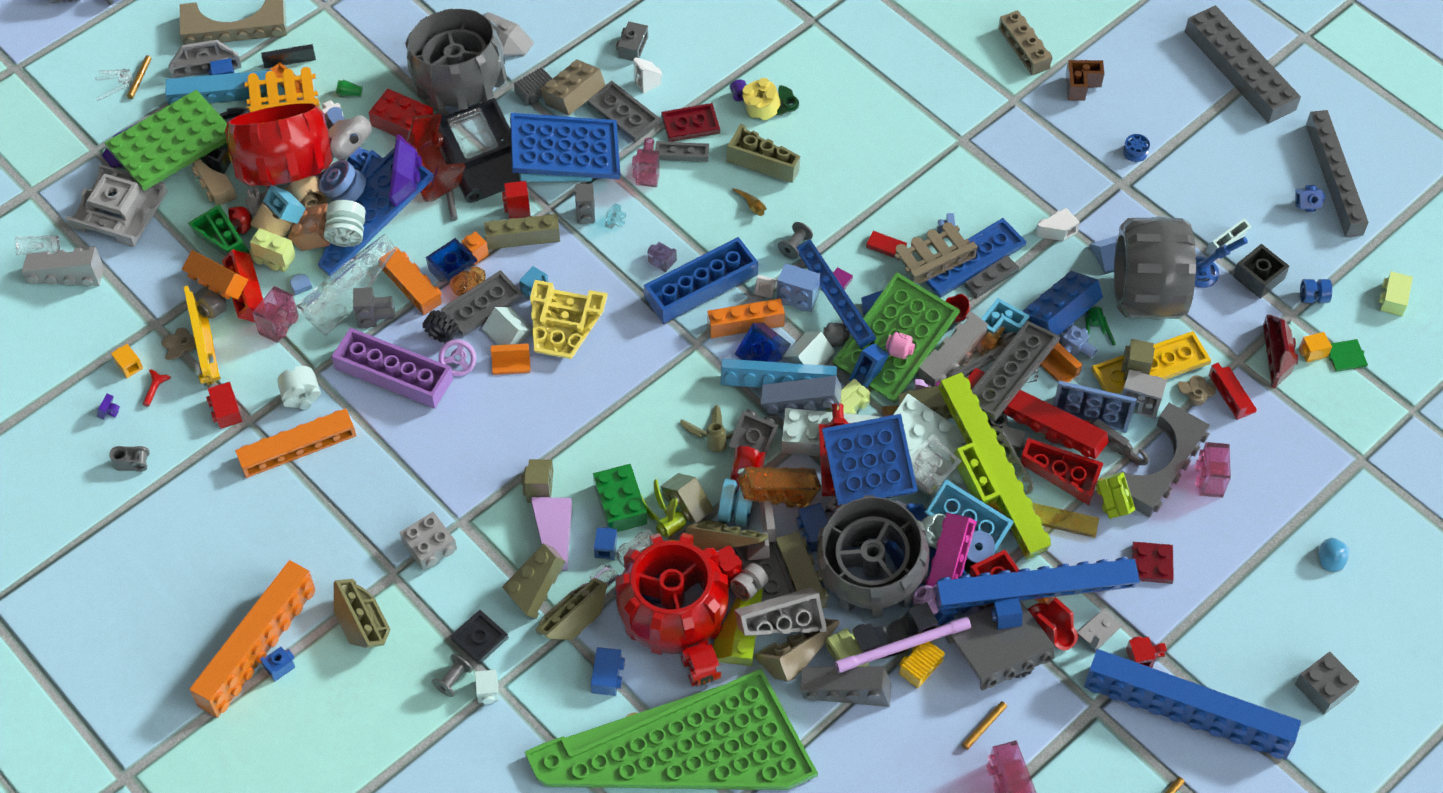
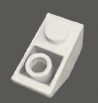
[1035,208,1080,241]

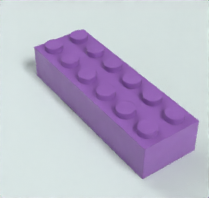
[331,328,453,409]

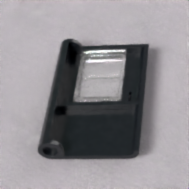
[429,98,520,203]

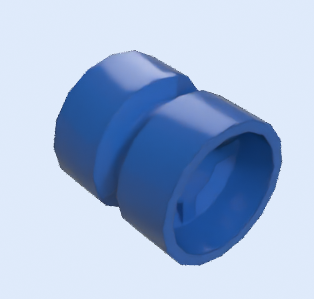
[1300,279,1332,303]

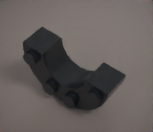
[203,107,250,174]
[852,602,938,660]

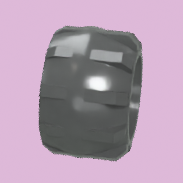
[405,8,507,110]
[1114,216,1196,320]
[817,495,929,618]

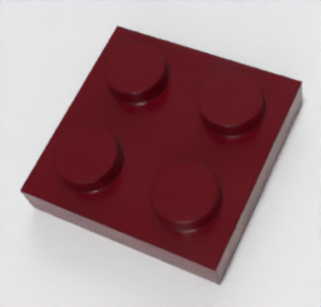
[1132,542,1174,584]

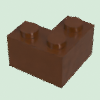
[1065,60,1105,101]

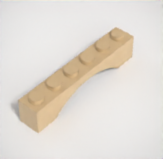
[189,158,237,206]

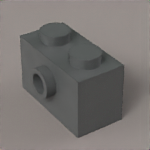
[616,21,648,61]

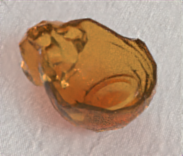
[450,266,486,297]

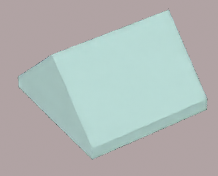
[482,307,533,345]
[782,332,835,365]

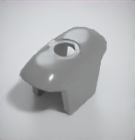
[328,115,372,160]

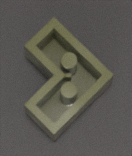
[1121,339,1155,381]
[521,459,554,503]
[660,473,714,523]

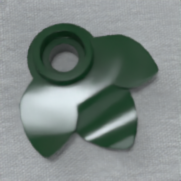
[776,85,799,115]

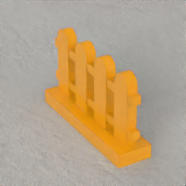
[244,67,320,112]

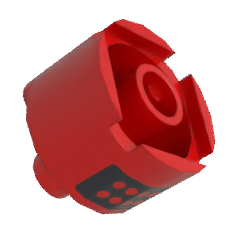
[680,640,722,687]

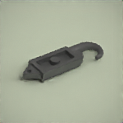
[1084,418,1149,466]

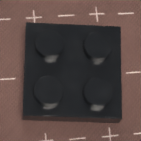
[450,610,509,665]

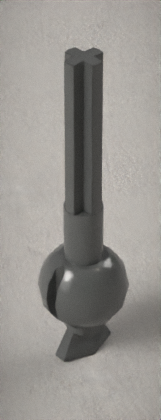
[949,332,1017,377]

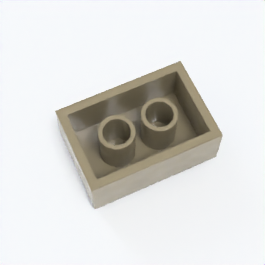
[540,59,606,115]

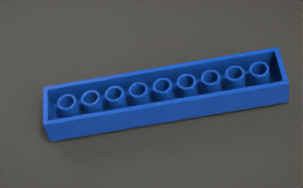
[1084,649,1301,760]

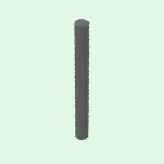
[441,160,458,221]

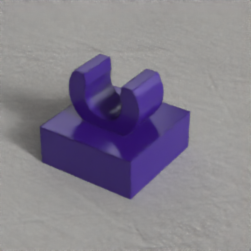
[97,393,120,420]

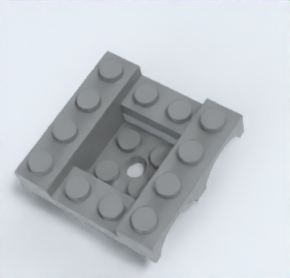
[65,164,168,247]

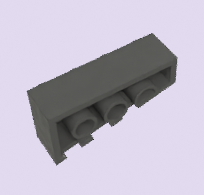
[800,666,891,707]

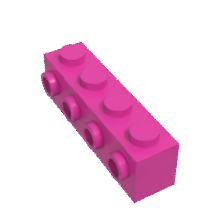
[926,512,977,587]

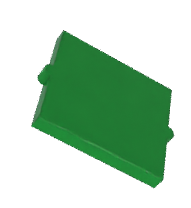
[1328,339,1368,372]

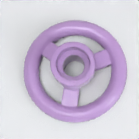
[438,339,476,376]

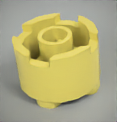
[743,78,781,120]

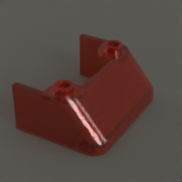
[406,114,465,202]

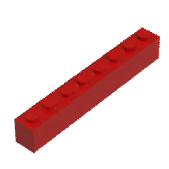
[968,367,1108,460]

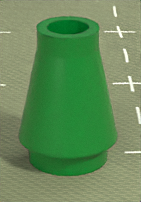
[336,79,363,97]

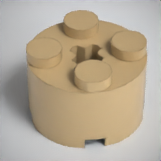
[285,176,328,208]
[251,202,293,238]

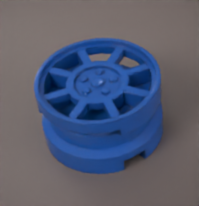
[1123,134,1150,162]

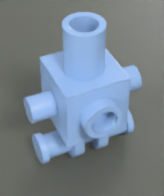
[1059,323,1098,358]

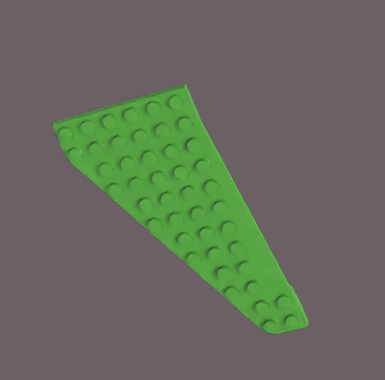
[524,668,818,790]

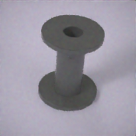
[778,222,813,259]
[431,654,473,697]

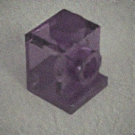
[647,242,677,272]

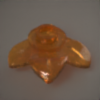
[980,326,1005,356]

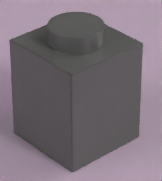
[998,425,1027,457]

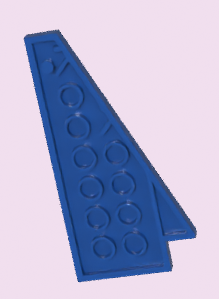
[318,147,435,278]

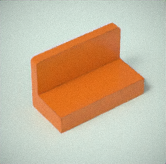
[1040,343,1082,383]
[491,344,531,375]

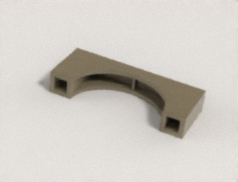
[180,0,287,45]

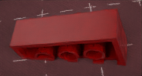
[1021,438,1103,506]

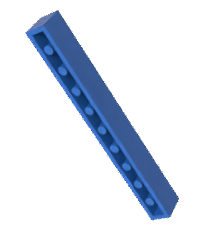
[933,557,1140,611]

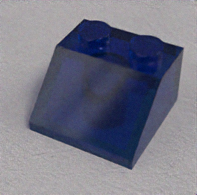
[425,238,477,282]
[735,322,791,362]

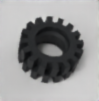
[422,310,459,343]

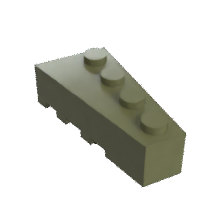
[726,124,800,183]

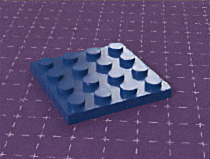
[822,414,918,506]

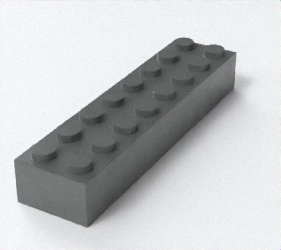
[1184,5,1301,124]

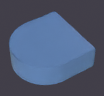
[290,274,313,295]

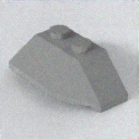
[482,12,534,56]
[168,40,242,79]

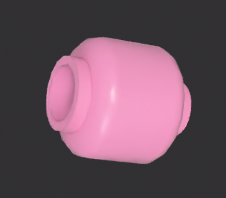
[885,332,915,359]

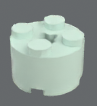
[277,366,321,410]

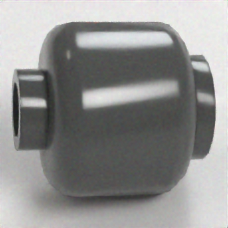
[197,291,226,319]
[823,322,850,347]

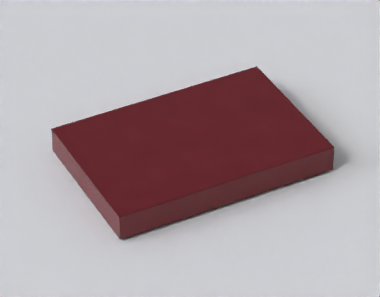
[661,103,720,142]

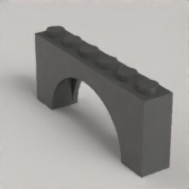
[1121,402,1210,517]

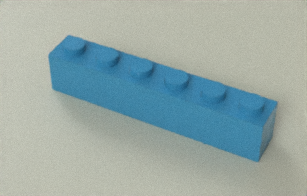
[165,70,272,105]
[720,359,837,388]

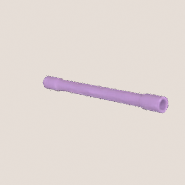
[834,617,971,673]

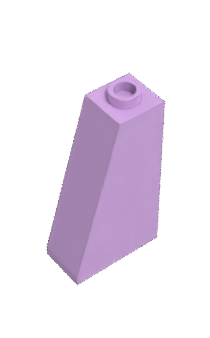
[531,497,572,571]

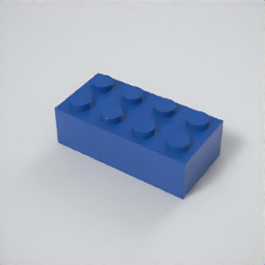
[1022,271,1103,335]

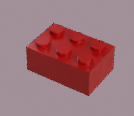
[368,88,433,145]

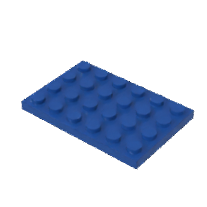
[510,113,621,179]

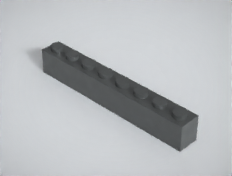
[1306,110,1369,237]

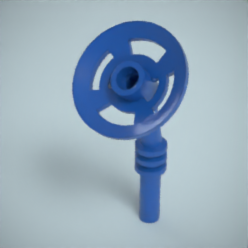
[1195,236,1248,288]

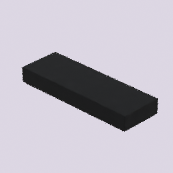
[261,44,316,69]

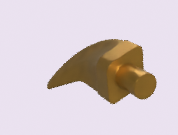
[732,188,767,216]

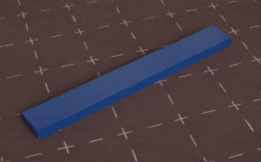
[797,239,876,349]

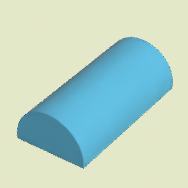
[924,479,1014,555]

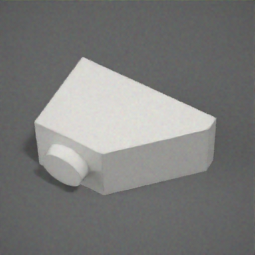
[633,58,662,93]

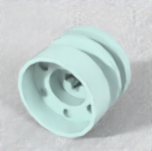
[324,200,366,247]

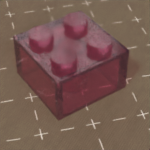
[252,286,299,343]
[1195,442,1231,498]

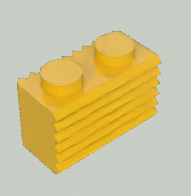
[899,641,945,689]

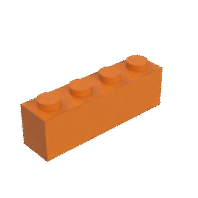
[379,247,442,315]
[181,250,248,299]
[707,298,785,339]

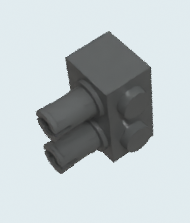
[353,287,395,329]

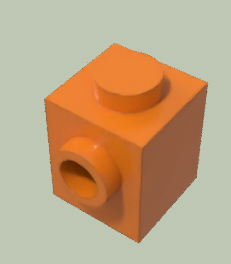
[461,231,489,265]

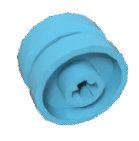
[718,479,753,526]

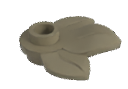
[161,328,196,360]
[1178,375,1216,406]

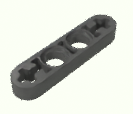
[991,426,1034,495]

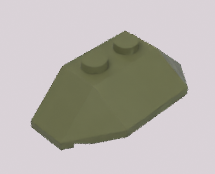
[535,577,607,640]
[334,579,391,648]

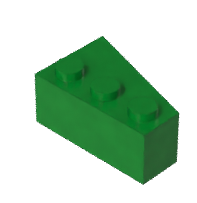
[188,204,250,256]

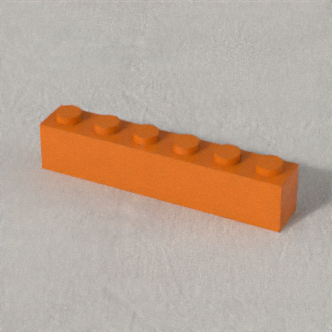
[235,408,356,478]

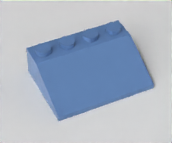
[1053,381,1137,432]

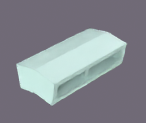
[1206,218,1251,256]

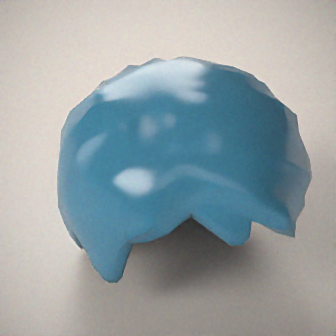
[1318,538,1349,572]

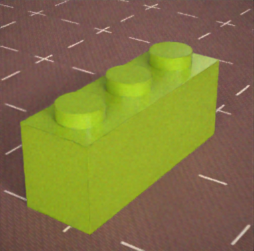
[951,442,1001,504]

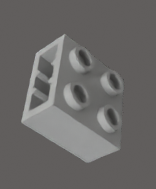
[399,512,457,570]

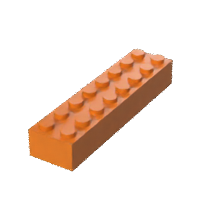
[189,560,316,718]

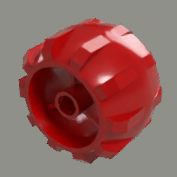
[225,103,334,186]
[616,533,729,655]

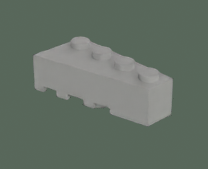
[22,246,104,286]
[917,311,988,387]
[734,587,827,635]

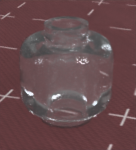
[589,564,619,594]

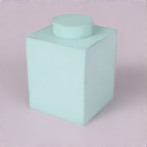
[475,669,499,704]

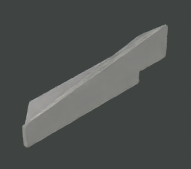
[747,482,776,560]

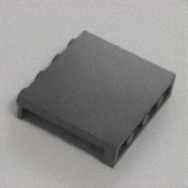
[945,601,1055,691]

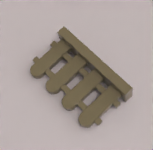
[895,222,977,285]

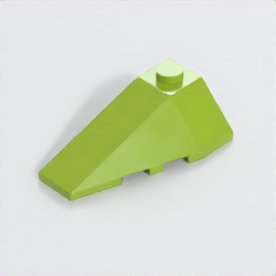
[713,588,763,667]

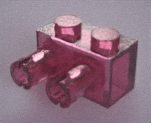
[632,138,660,187]

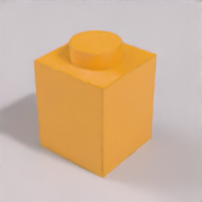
[1299,332,1332,362]
[111,344,143,378]

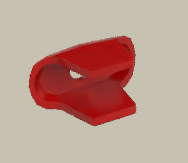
[730,446,766,493]
[1028,597,1078,651]

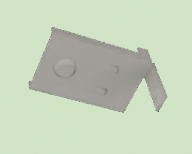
[1077,610,1121,652]

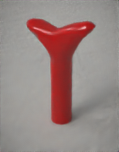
[142,369,171,407]

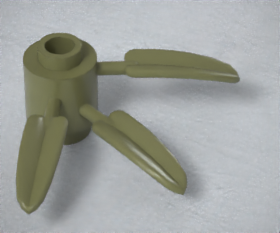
[680,405,734,452]

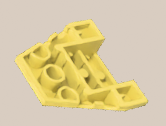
[530,280,608,359]

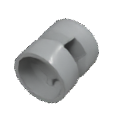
[730,563,768,601]

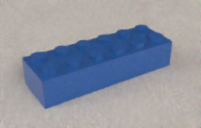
[644,237,758,324]

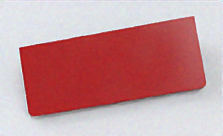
[1209,362,1257,420]

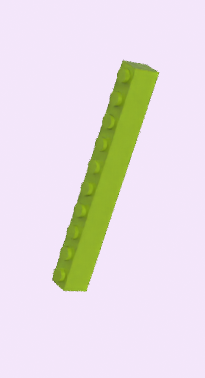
[938,372,1051,559]

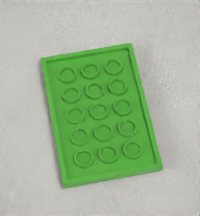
[104,90,227,191]
[832,272,960,403]

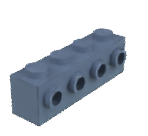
[761,376,842,415]

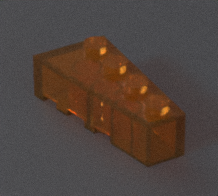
[737,467,822,509]

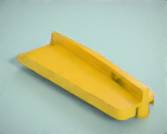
[184,286,221,385]

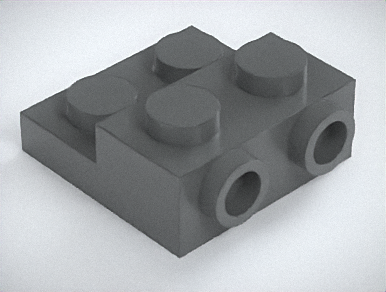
[728,409,779,461]

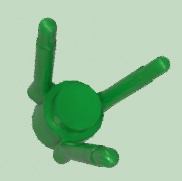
[1085,307,1116,346]

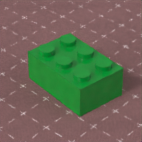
[593,463,647,532]

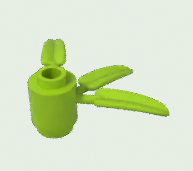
[641,479,686,538]

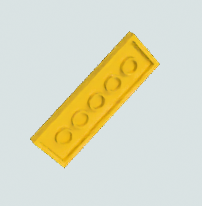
[1091,331,1211,395]

